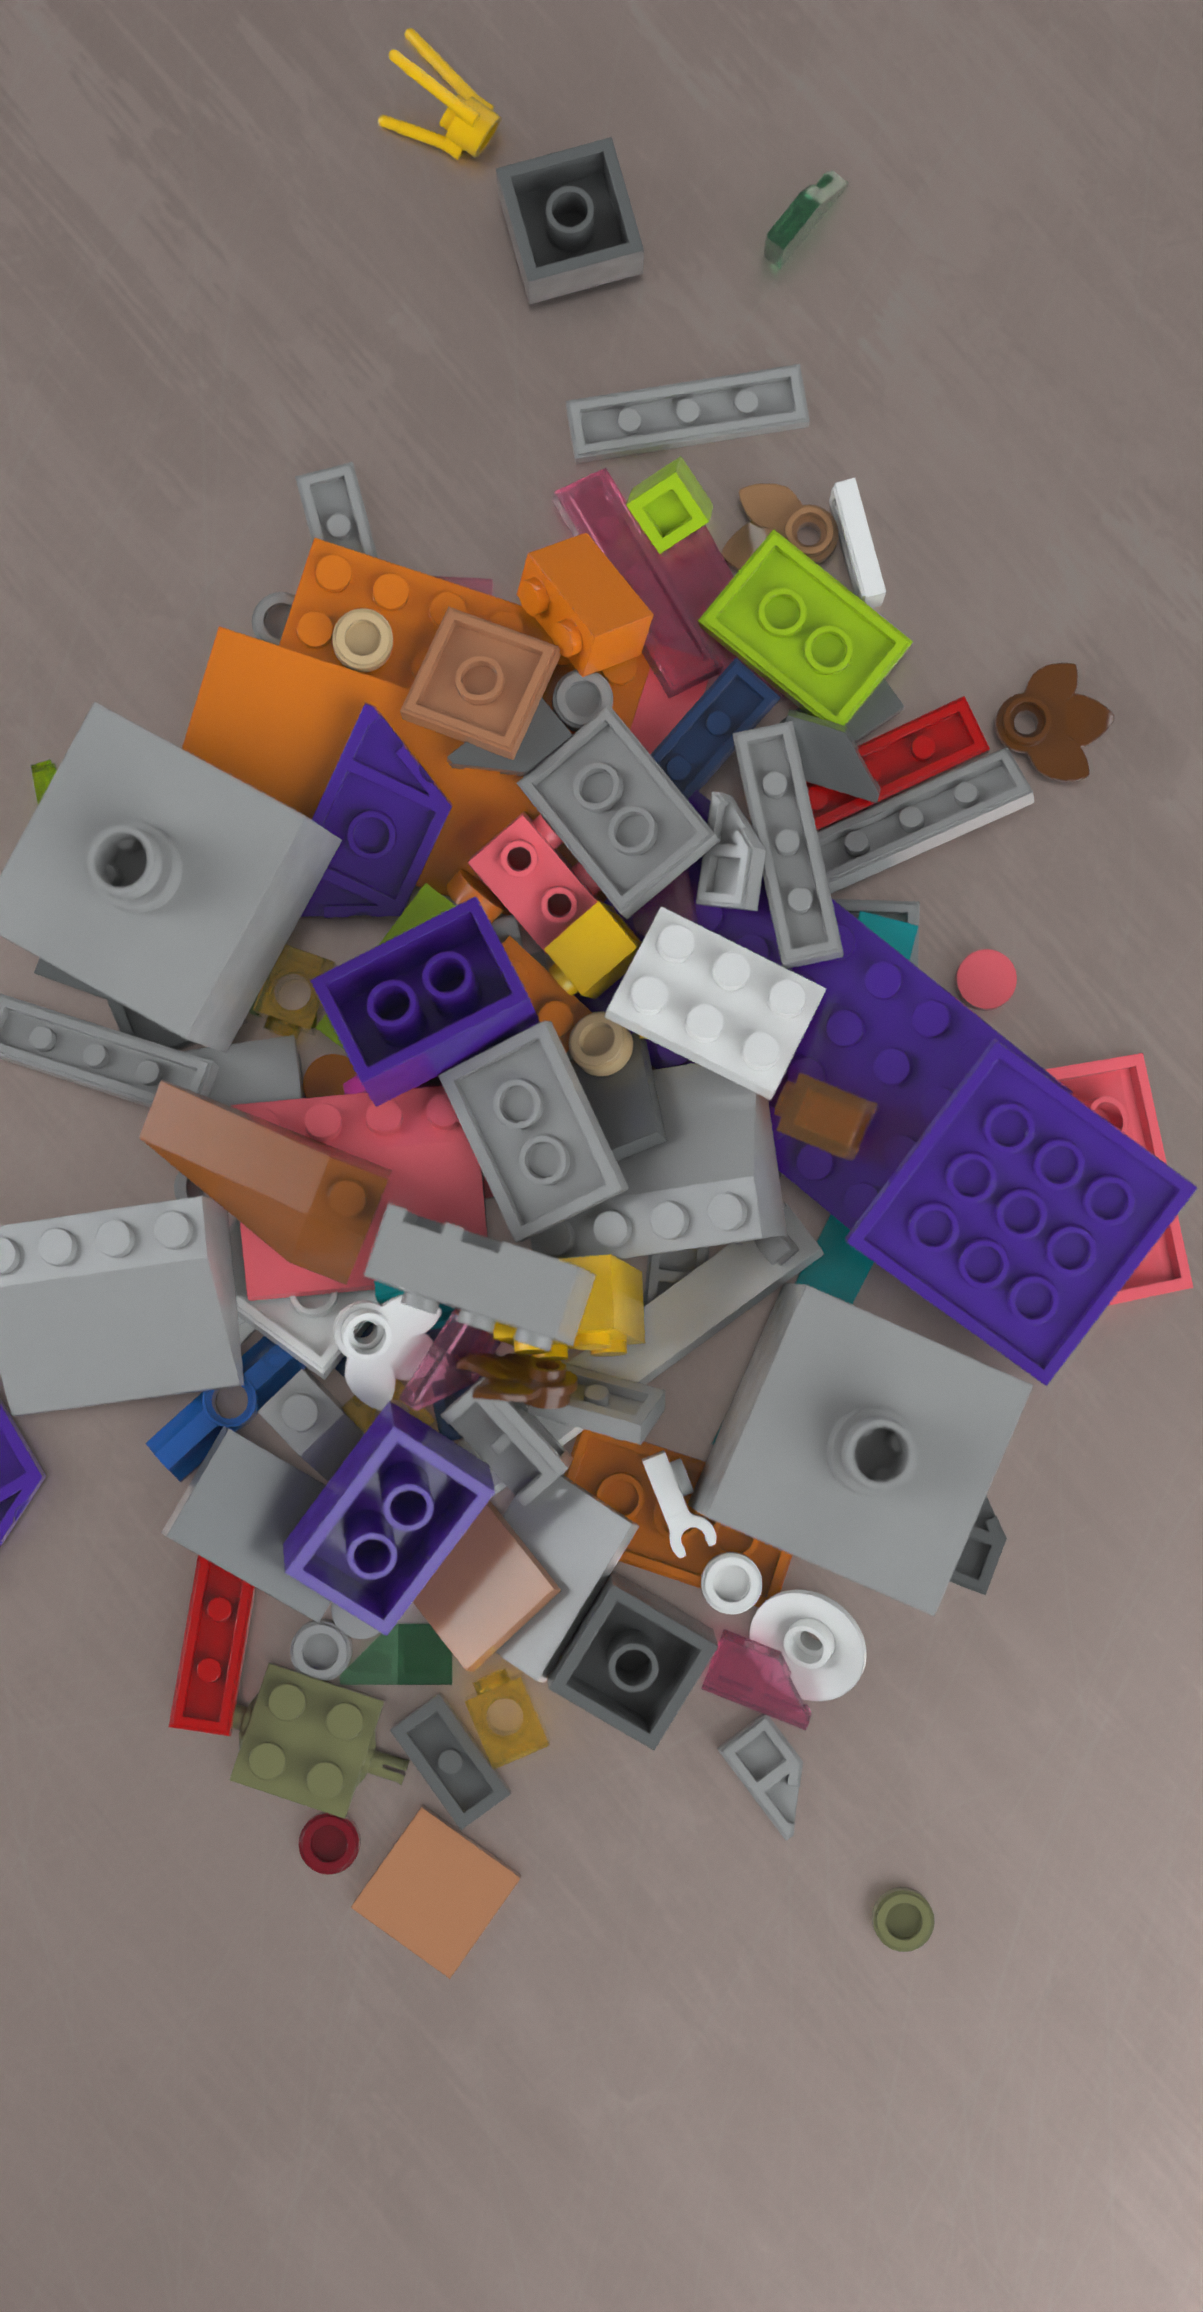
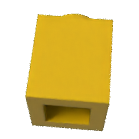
[544,901,642,999]

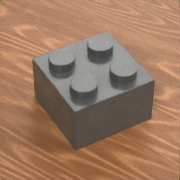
[496,137,644,305]
[548,1571,719,1750]

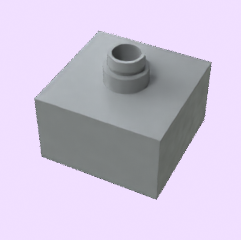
[0,702,342,1053]
[688,1283,1033,1616]

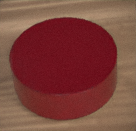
[299,1812,361,1875]

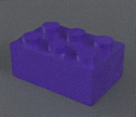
[310,896,540,1107]
[283,1400,496,1636]

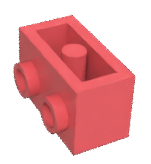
[467,811,603,955]

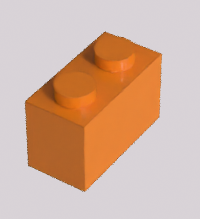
[516,532,654,677]

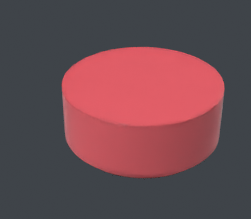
[955,949,1017,1011]

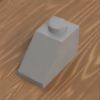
[257,1369,366,1482]

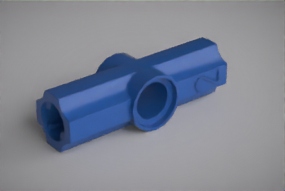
[145,1336,307,1483]

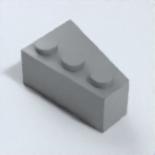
[364,1203,596,1351]

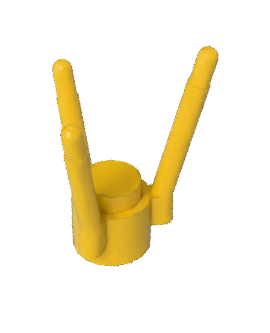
[378,28,501,160]

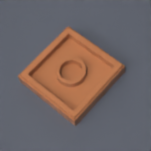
[400,606,561,760]
[413,1500,561,1672]
[351,1804,521,1979]

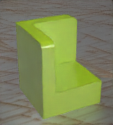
[626,456,713,554]

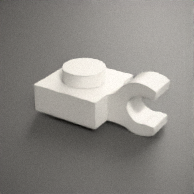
[642,1450,716,1558]

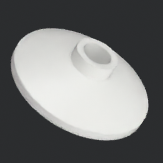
[749,1590,867,1701]

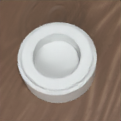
[701,1552,762,1615]

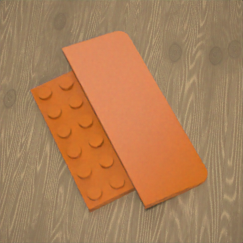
[182,537,656,916]

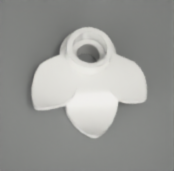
[333,1294,443,1411]

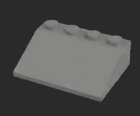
[530,1063,788,1260]
[0,1196,244,1416]

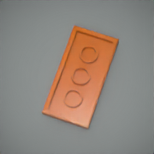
[564,1429,793,1608]

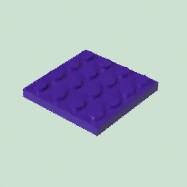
[845,1038,1198,1386]

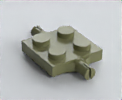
[229,1662,410,1819]

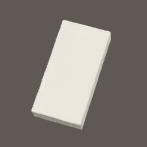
[829,478,886,608]

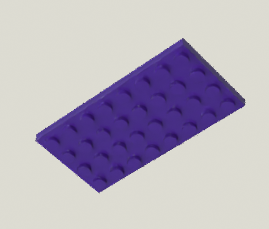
[549,790,1074,1230]

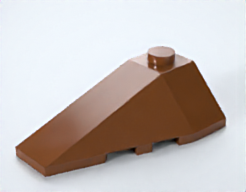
[139,1080,392,1285]

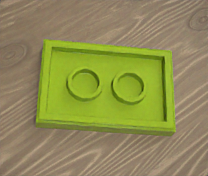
[697,529,913,726]

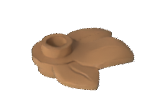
[721,483,839,571]

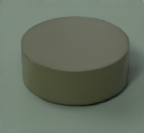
[872,1887,934,1952]

